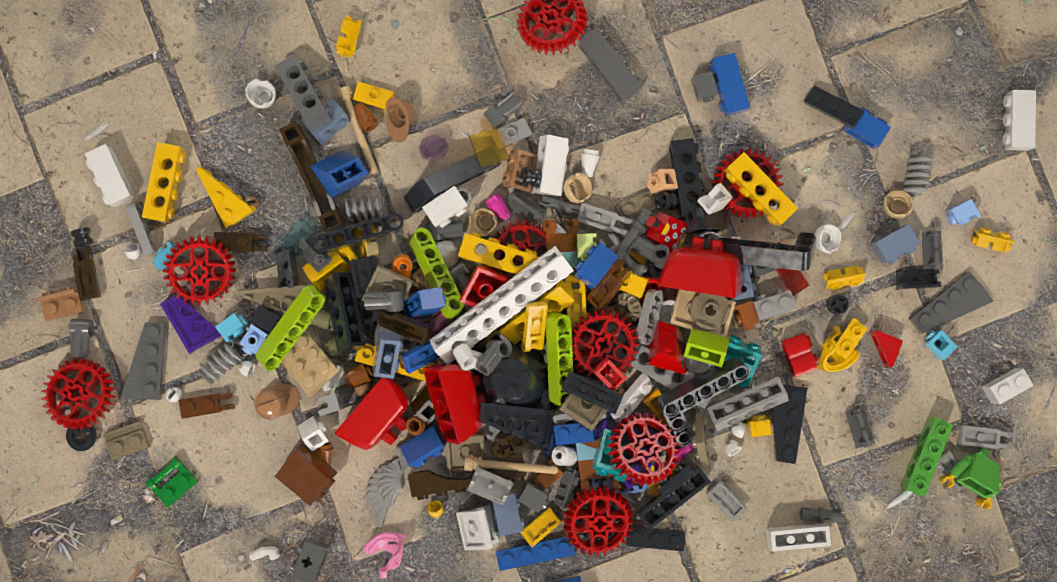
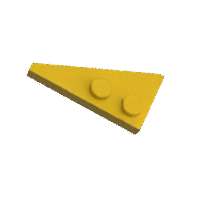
[196,167,257,228]

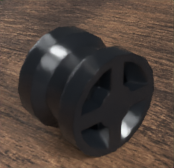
[519,166,542,188]
[655,191,679,211]
[70,227,94,247]
[647,262,663,278]
[826,295,849,315]

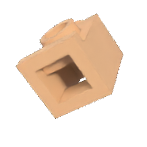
[647,169,678,193]

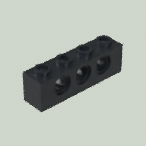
[668,138,704,219]
[324,272,366,354]
[636,465,711,530]

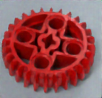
[517,0,588,56]
[712,148,784,219]
[493,219,547,279]
[162,234,236,306]
[572,309,640,380]
[41,358,116,430]
[607,412,680,485]
[562,484,634,557]

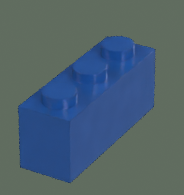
[709,52,750,117]
[403,287,446,320]

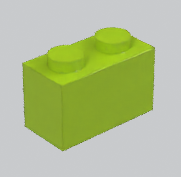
[684,328,730,367]

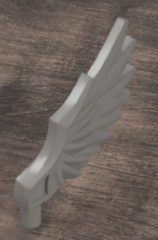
[364,447,409,528]

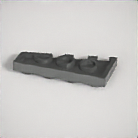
[909,271,994,334]
[121,322,166,400]

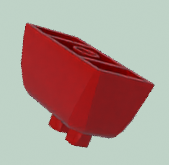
[658,237,742,298]
[422,362,486,445]
[334,377,410,450]

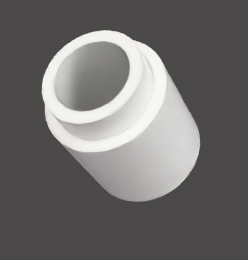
[552,446,578,466]

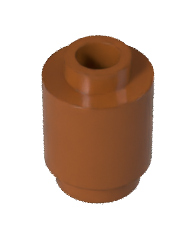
[343,363,374,388]

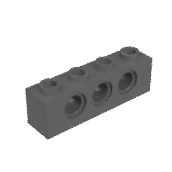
[275,54,332,132]

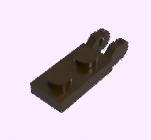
[214,232,268,253]
[72,245,101,301]
[378,309,431,345]

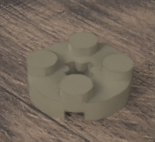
[690,293,730,330]

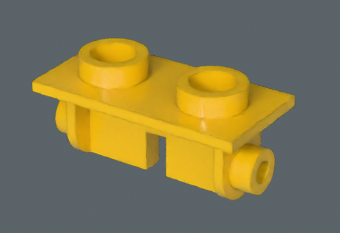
[335,16,362,57]
[355,221,379,258]
[971,227,1015,253]
[823,265,866,290]
[834,318,868,360]

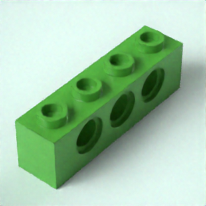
[900,416,953,497]

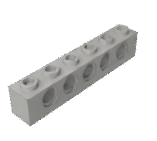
[605,329,711,409]

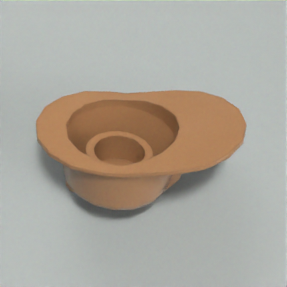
[386,97,415,142]
[254,383,300,419]

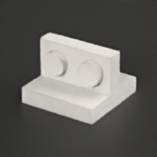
[456,505,499,550]

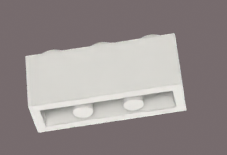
[1003,90,1036,151]
[533,135,569,197]
[85,144,136,207]
[766,523,831,551]

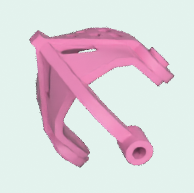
[364,532,406,578]

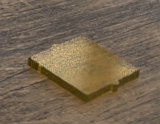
[469,128,509,167]

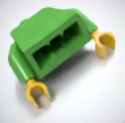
[939,448,1002,509]

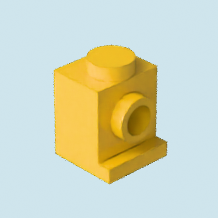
[746,414,771,437]

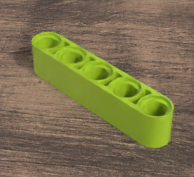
[409,228,464,319]
[256,285,325,371]
[546,311,573,406]

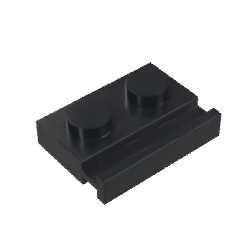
[349,255,379,298]
[655,463,693,495]

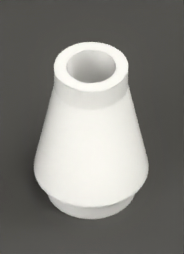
[581,149,600,177]

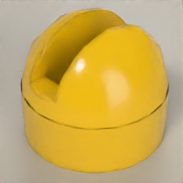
[427,500,443,518]

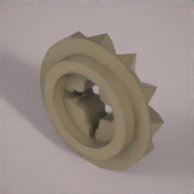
[615,292,642,322]

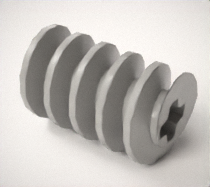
[903,154,933,196]
[345,196,386,222]
[199,343,243,385]

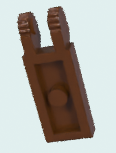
[586,259,633,312]
[179,392,235,419]

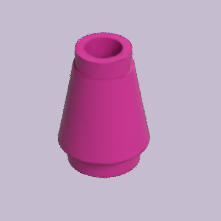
[485,193,511,222]

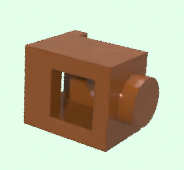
[734,301,760,331]
[533,458,564,489]

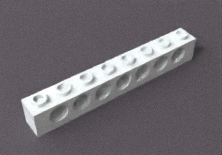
[430,246,574,364]

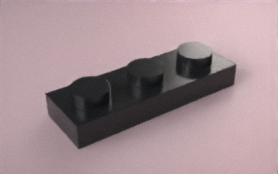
[804,85,865,129]
[561,371,624,414]
[625,526,685,552]

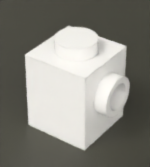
[297,416,328,451]

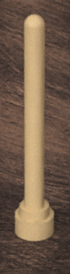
[335,86,377,174]
[464,455,558,474]

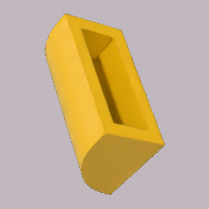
[302,250,351,291]

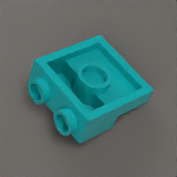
[714,335,762,388]
[592,428,640,481]

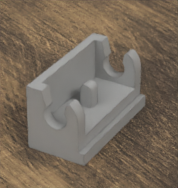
[317,390,346,416]
[468,467,513,505]

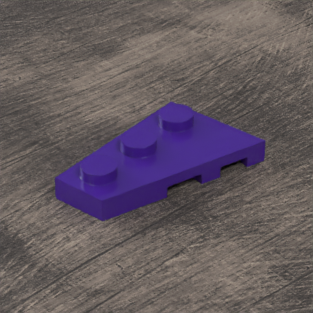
[160,295,222,354]

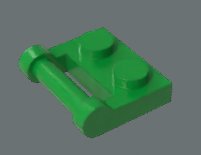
[145,456,199,508]

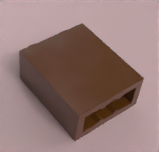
[274,443,338,506]

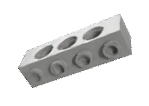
[707,377,789,431]

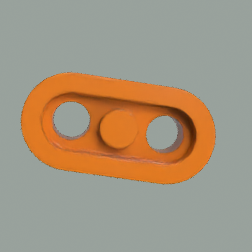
[391,254,412,279]

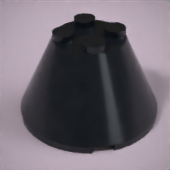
[474,339,549,408]

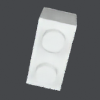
[422,186,469,228]
[982,368,1033,404]

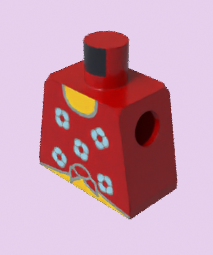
[646,213,687,253]

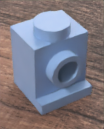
[945,199,981,226]
[239,324,269,355]

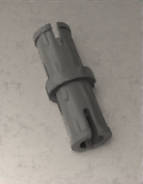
[541,195,581,216]
[800,507,842,523]

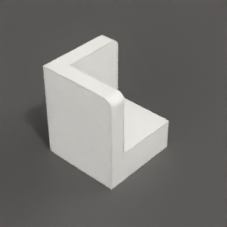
[697,183,733,215]
[323,365,346,392]

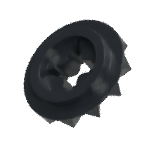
[66,424,98,451]

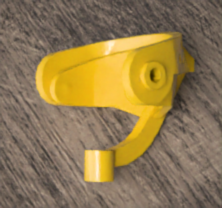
[817,326,859,372]

